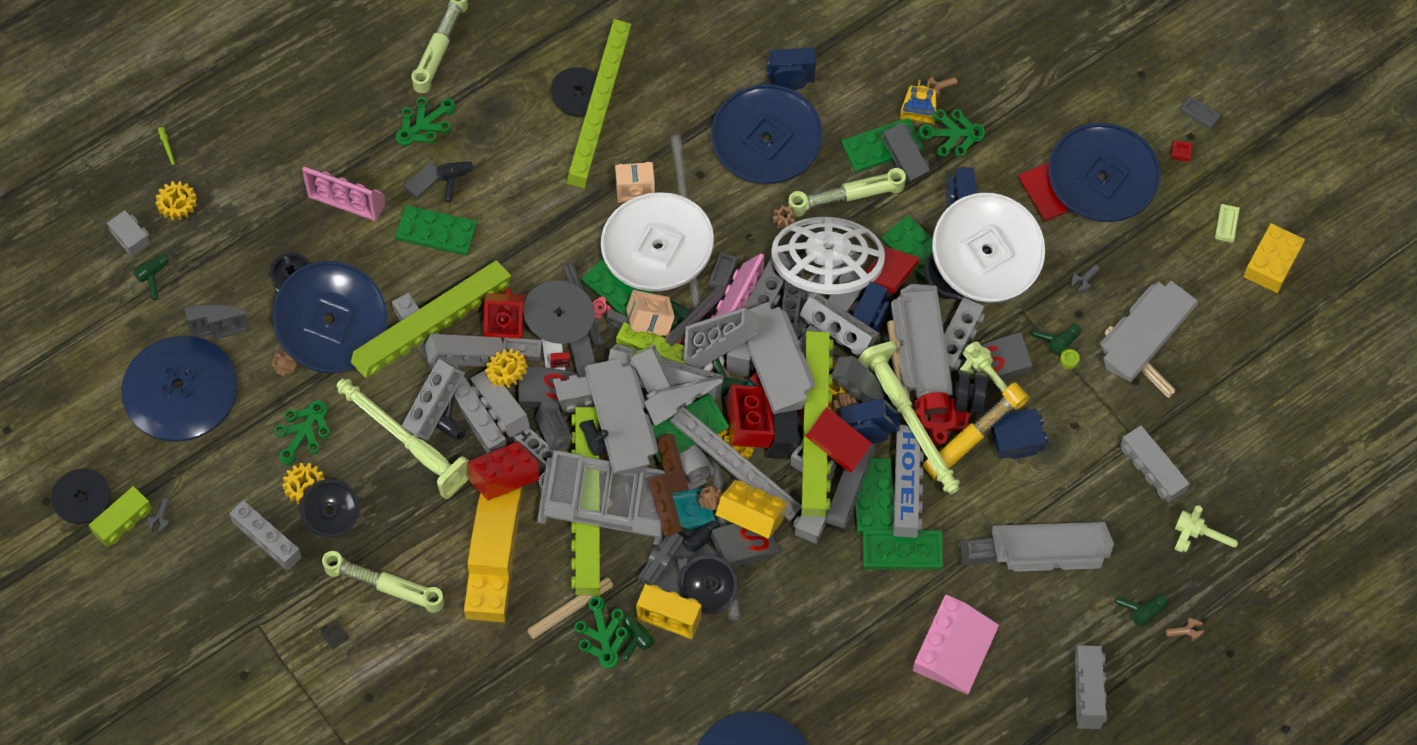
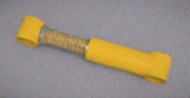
[922,382,1030,481]

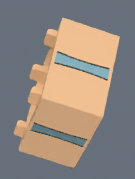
[615,162,655,203]
[626,290,674,336]

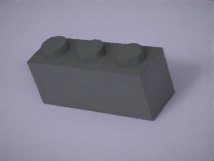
[881,122,930,184]
[831,356,885,403]

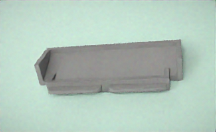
[1101,281,1198,382]
[891,284,953,399]
[745,302,815,414]
[585,358,658,474]
[992,522,1114,571]

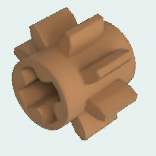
[773,205,796,229]
[272,351,296,376]
[833,393,857,415]
[698,486,722,510]

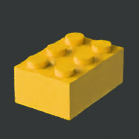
[1244,223,1305,293]
[716,480,788,539]
[636,584,701,640]

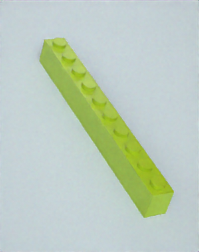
[567,19,631,189]
[351,260,511,378]
[802,331,833,517]
[572,407,600,595]

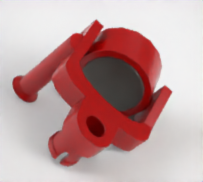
[901,392,956,446]

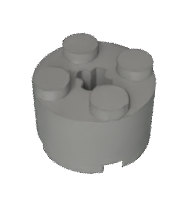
[679,445,714,491]

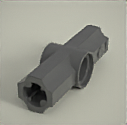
[638,533,684,586]

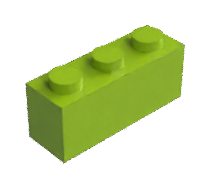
[89,486,152,548]

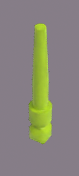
[158,127,175,166]

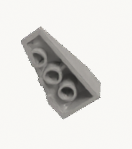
[644,375,724,426]

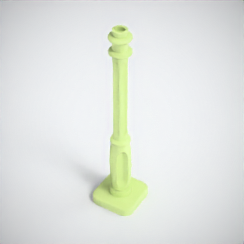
[858,341,960,494]
[336,378,469,499]

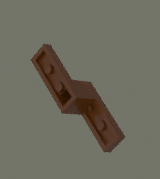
[649,433,689,537]

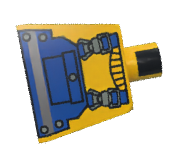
[900,79,936,124]

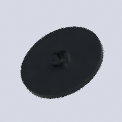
[551,67,597,117]
[51,469,111,524]

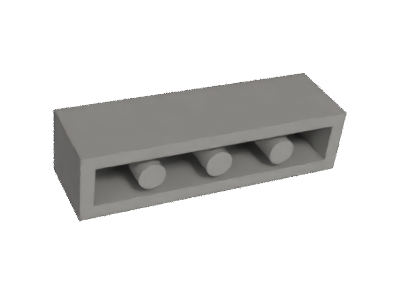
[424,334,504,367]
[631,344,684,411]
[470,370,530,438]
[1121,426,1190,504]

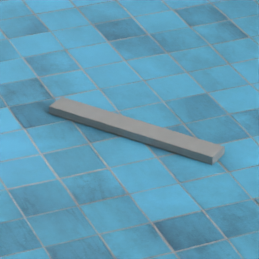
[669,406,802,522]

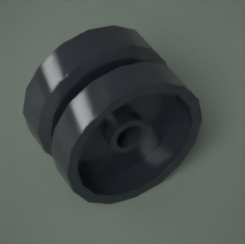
[270,252,310,293]
[954,370,987,415]

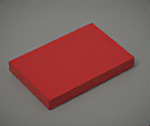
[1018,163,1071,222]
[865,247,920,294]
[805,407,872,473]

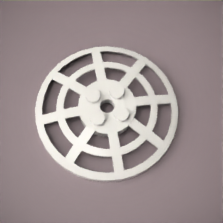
[771,217,885,294]

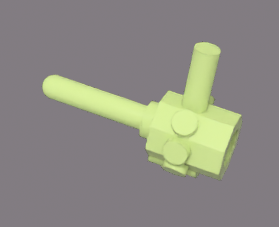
[958,341,1008,392]
[1175,506,1238,553]

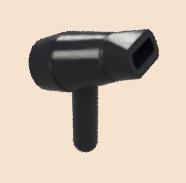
[437,161,474,203]
[436,393,466,440]
[579,420,609,456]
[678,520,719,553]

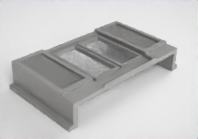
[537,450,665,545]

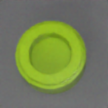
[1060,349,1080,369]

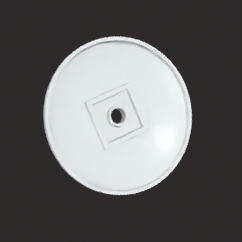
[601,192,714,291]
[932,193,1045,303]

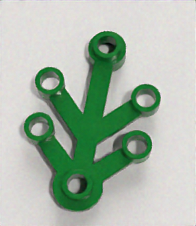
[396,97,456,146]
[917,109,985,157]
[274,400,330,466]
[575,596,629,669]

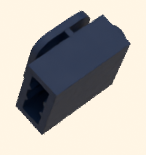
[766,47,816,90]
[945,167,977,208]
[852,281,890,340]
[839,399,900,443]
[991,408,1048,459]

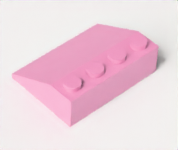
[302,167,385,221]
[711,253,764,318]
[913,594,999,695]

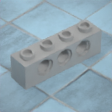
[744,252,795,310]
[799,293,879,356]
[944,298,986,376]
[402,359,465,440]
[229,500,302,571]

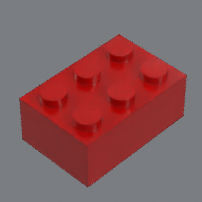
[726,385,775,448]
[467,441,539,501]

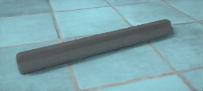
[564,264,603,347]
[665,285,726,346]

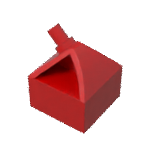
[484,288,525,339]

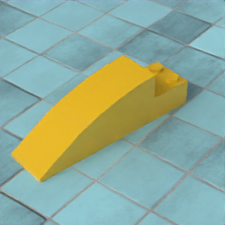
[464,487,523,623]

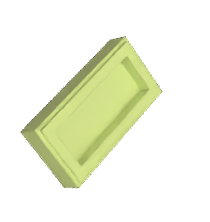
[1215,204,1240,243]

